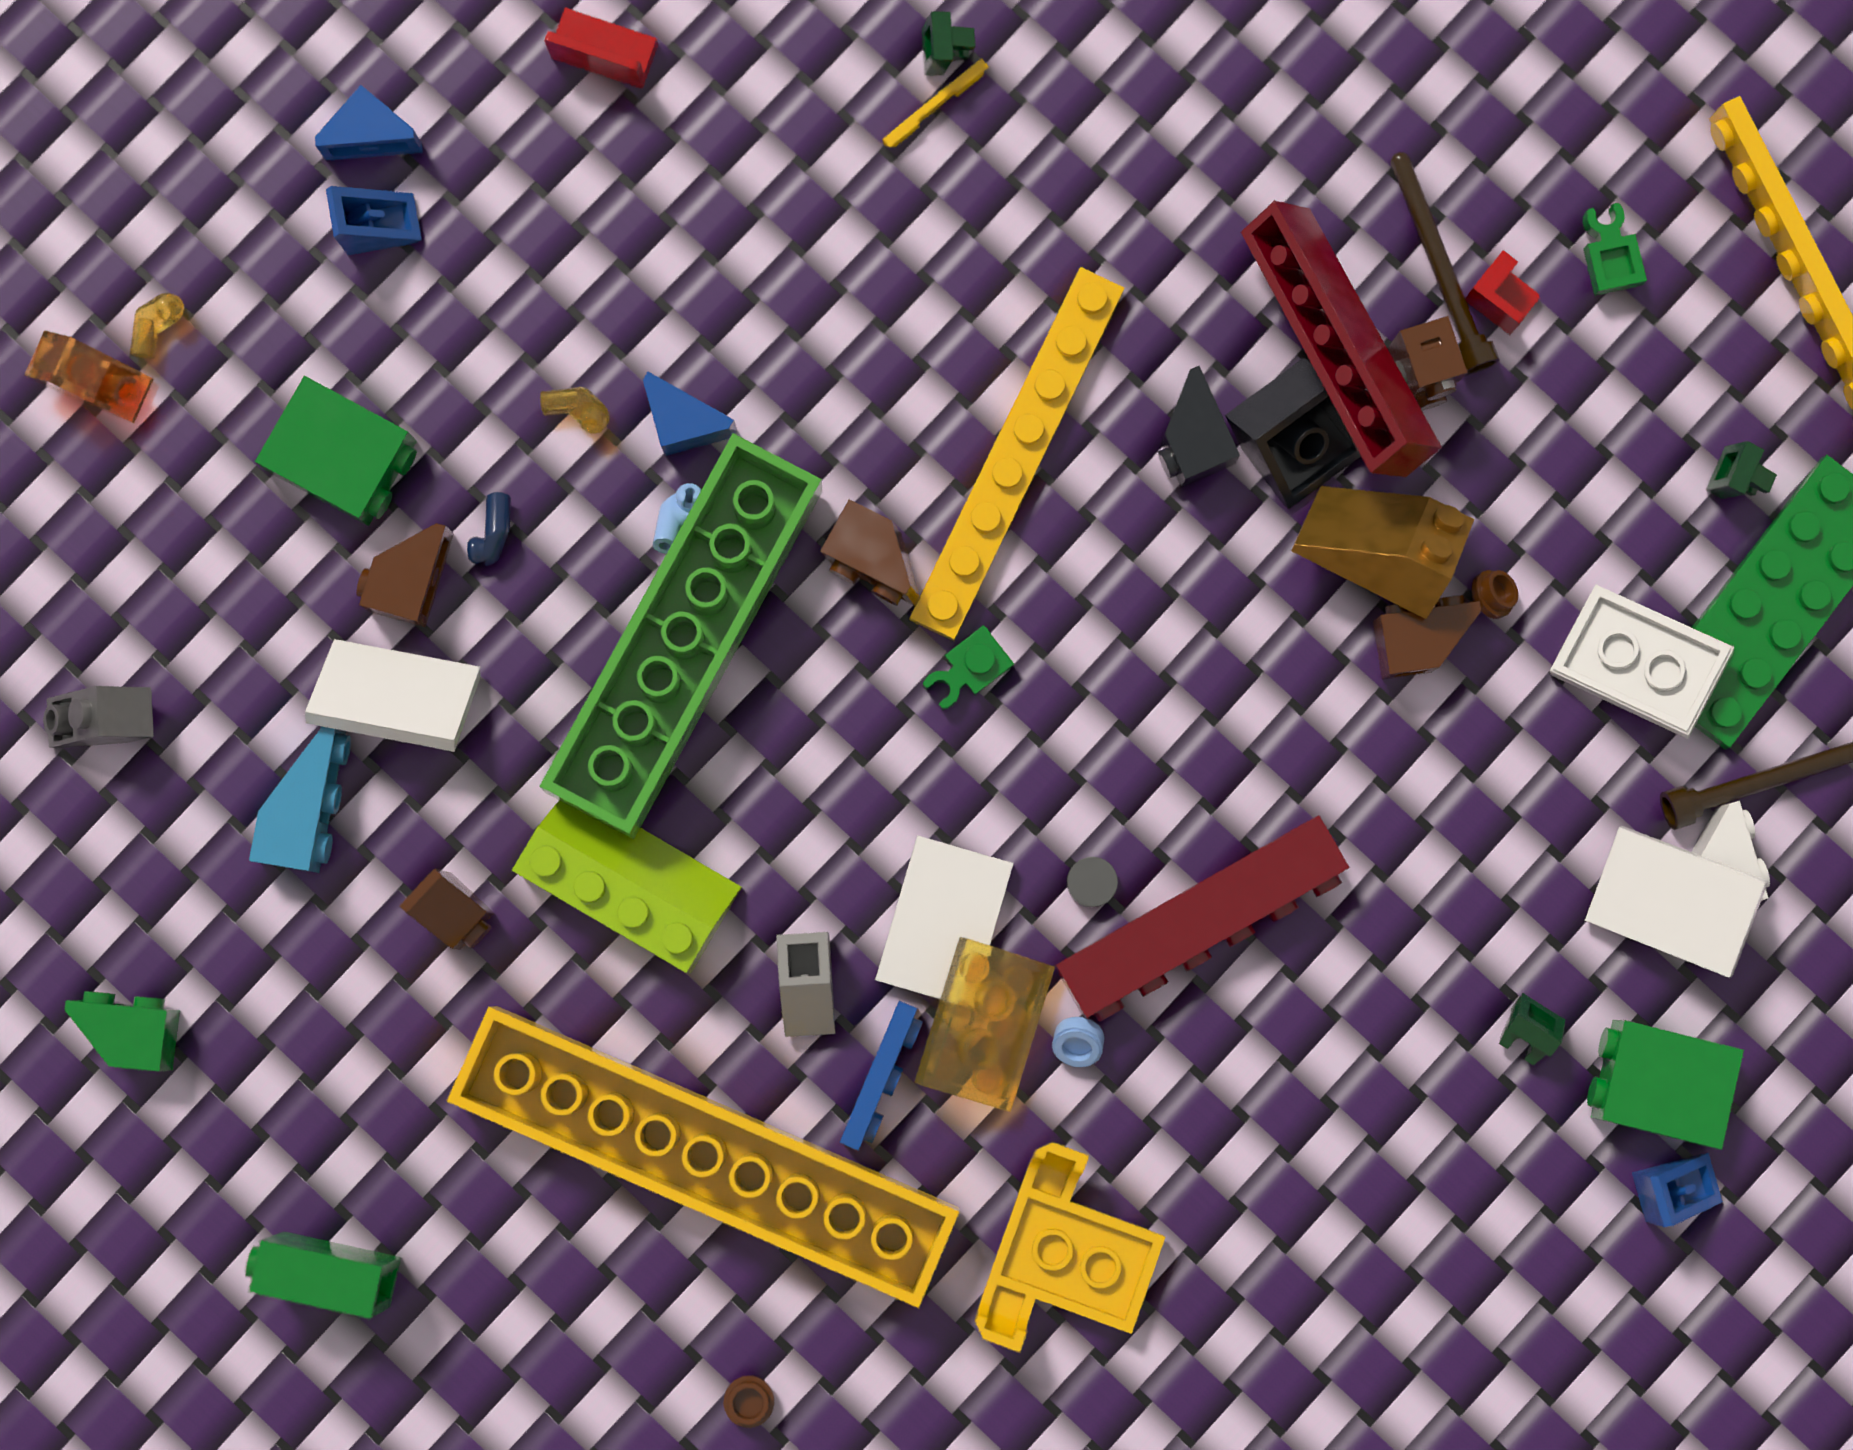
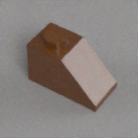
[356,523,454,628]
[399,868,495,950]

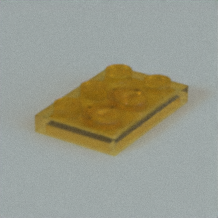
[914,937,1055,1112]

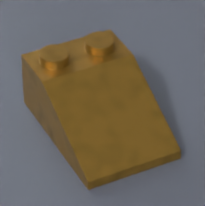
[1291,486,1475,619]

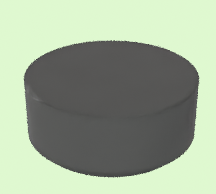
[1067,857,1118,907]

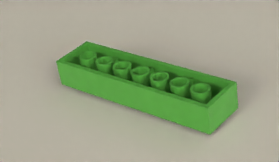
[539,433,822,839]

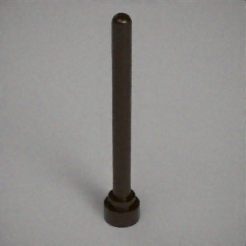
[1391,152,1500,375]
[1660,742,1853,830]

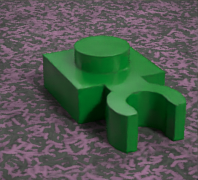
[1583,203,1647,296]
[923,625,1014,710]

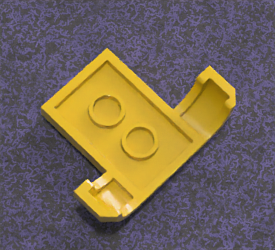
[975,1142,1166,1352]

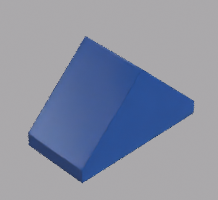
[315,85,423,161]
[326,186,422,255]
[643,372,737,456]
[1632,1153,1723,1227]

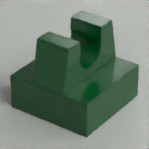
[922,11,975,76]
[1706,441,1777,499]
[1499,993,1565,1065]

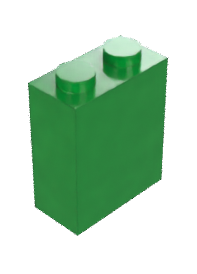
[255,375,417,526]
[1587,1020,1744,1150]
[245,1232,401,1319]

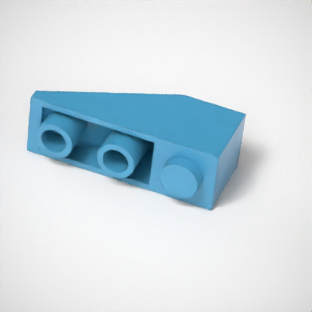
[249,727,351,873]

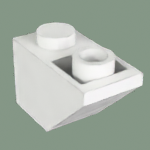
[1691,801,1770,901]

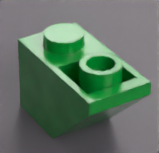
[65,991,180,1072]

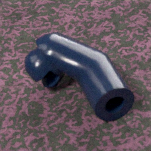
[467,492,511,566]

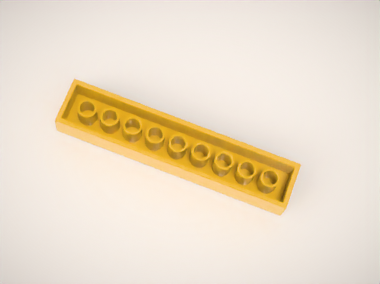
[447,1006,959,1308]

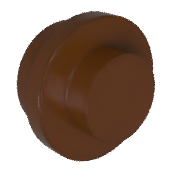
[1472,570,1519,619]
[723,1375,775,1428]

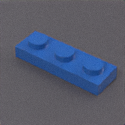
[839,1001,923,1150]

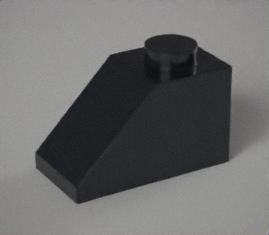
[1158,366,1240,488]

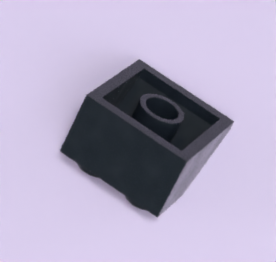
[1225,358,1361,509]

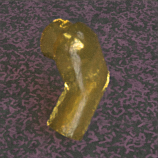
[129,293,184,359]
[540,387,610,434]

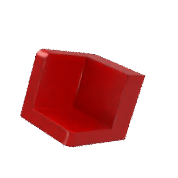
[1465,250,1540,335]

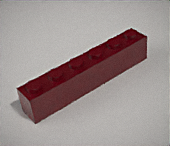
[1241,200,1442,477]
[1054,815,1350,1022]

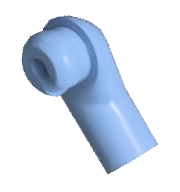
[653,483,701,554]

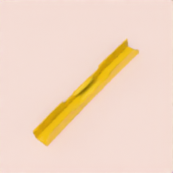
[882,58,989,148]

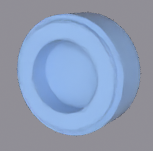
[1052,1017,1104,1067]

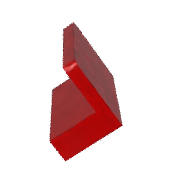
[544,8,659,89]

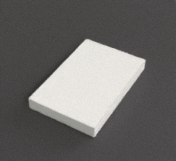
[1550,584,1734,739]
[305,639,480,752]
[1585,826,1768,978]
[875,835,1013,1008]

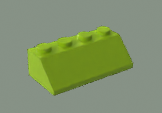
[511,800,742,973]

